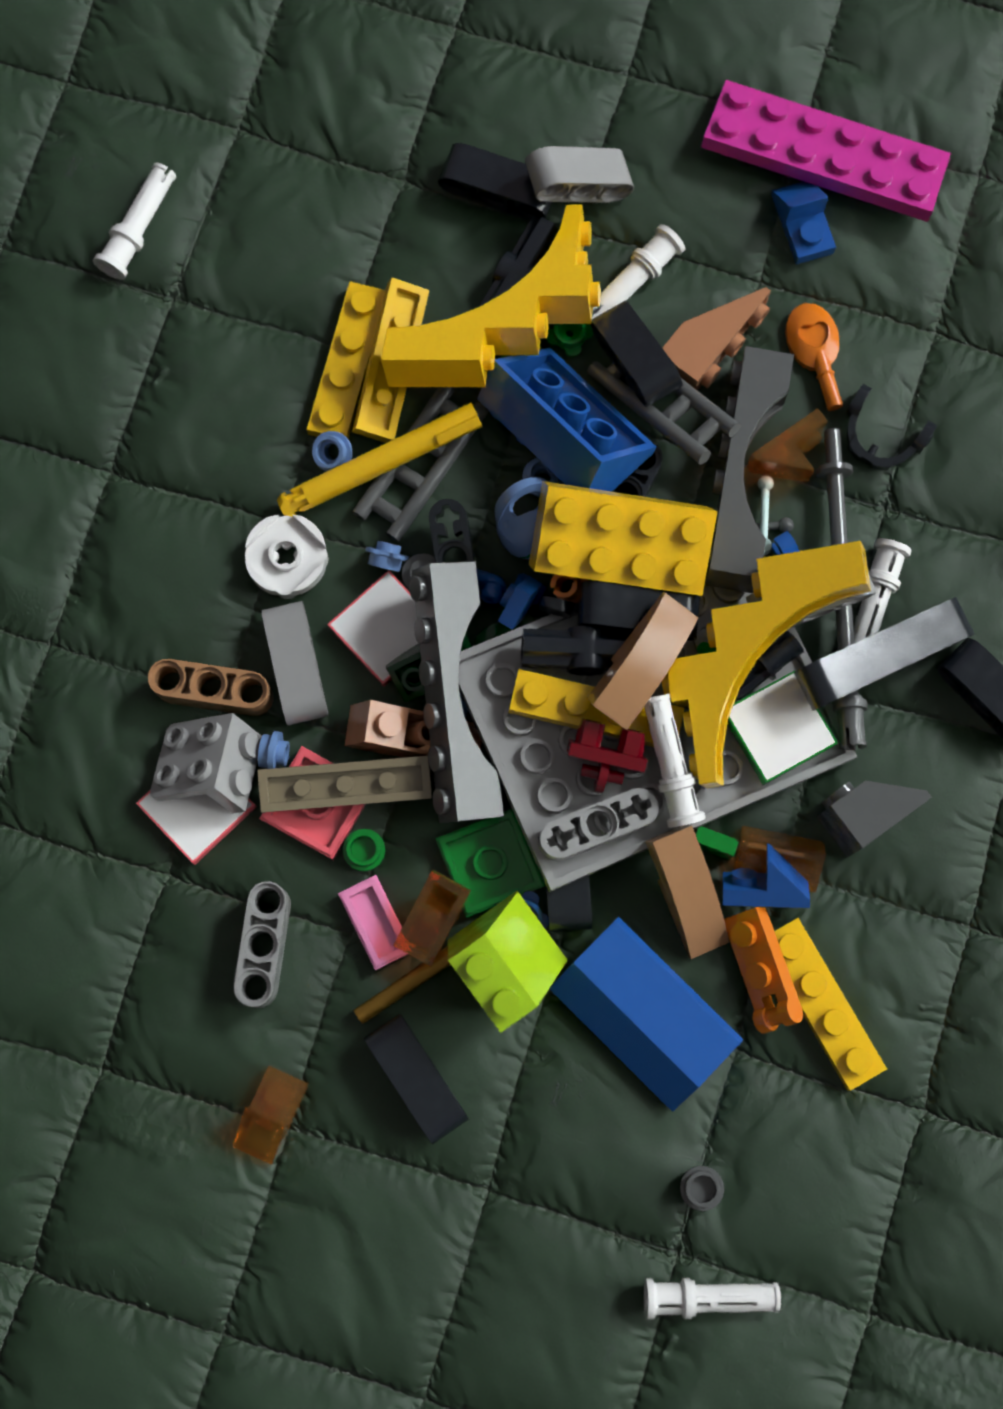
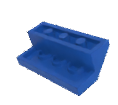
[549,917,743,1112]

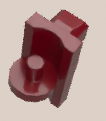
[566,718,648,793]

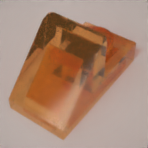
[747,408,828,482]
[393,870,471,966]
[232,1066,310,1165]

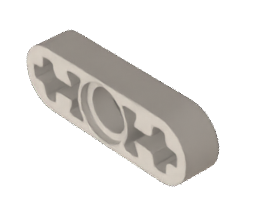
[538,788,659,861]

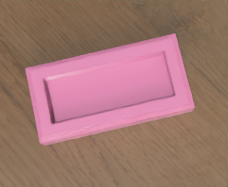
[338,875,414,971]

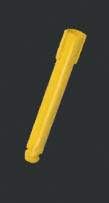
[277,403,483,517]

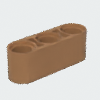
[148,659,274,716]

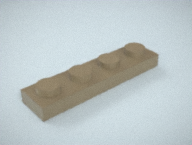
[258,756,432,813]

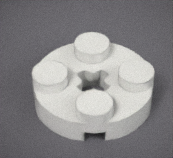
[245,514,329,599]

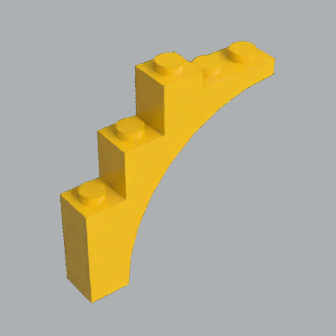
[381,205,601,387]
[662,541,871,789]

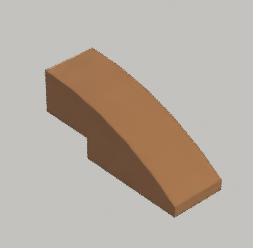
[587,591,698,730]
[645,825,729,959]

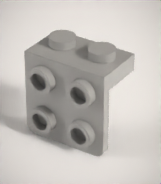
[150,713,262,813]

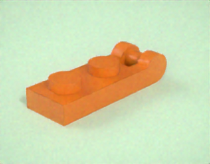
[724,907,803,1034]

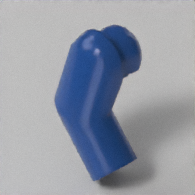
[477,569,507,604]

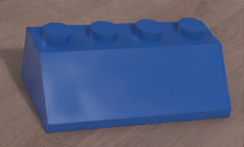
[477,348,656,492]

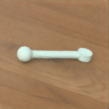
[758,475,774,555]

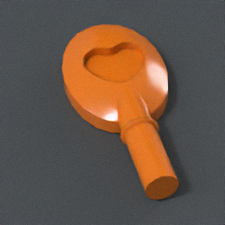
[785,303,843,411]

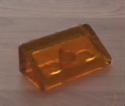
[733,826,826,893]

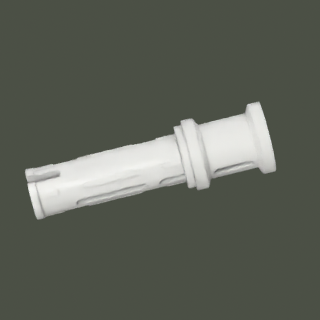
[93,163,176,280]
[592,224,685,319]
[853,538,912,643]
[644,693,706,828]
[644,1278,781,1320]

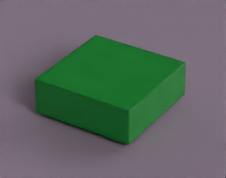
[695,826,739,861]

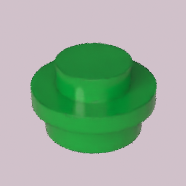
[343,829,385,872]

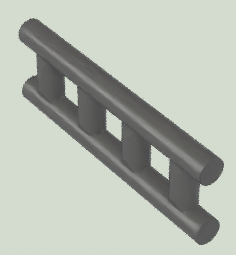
[587,362,741,465]
[352,387,489,543]

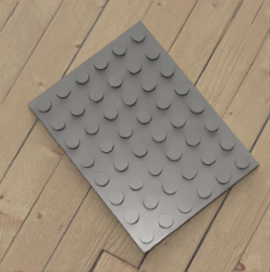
[459,585,857,892]

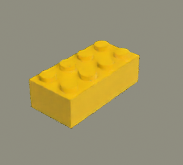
[529,481,718,596]

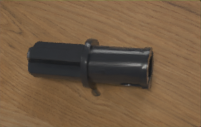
[736,631,804,700]

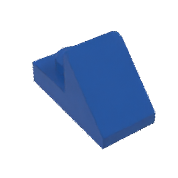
[771,182,836,265]
[723,843,810,908]

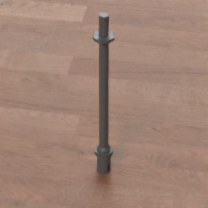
[816,428,868,750]

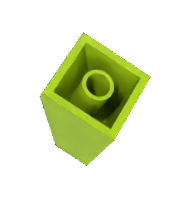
[448,890,568,1033]

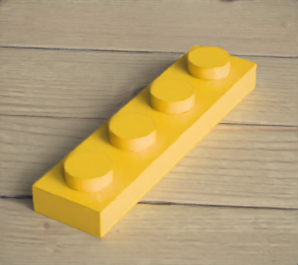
[352,278,429,443]
[306,282,386,439]
[508,669,685,747]
[774,918,887,1091]

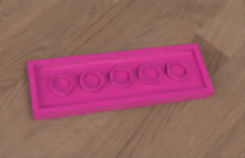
[701,80,951,222]

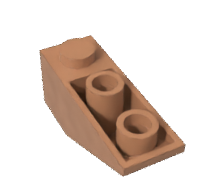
[663,287,771,391]
[345,700,482,757]

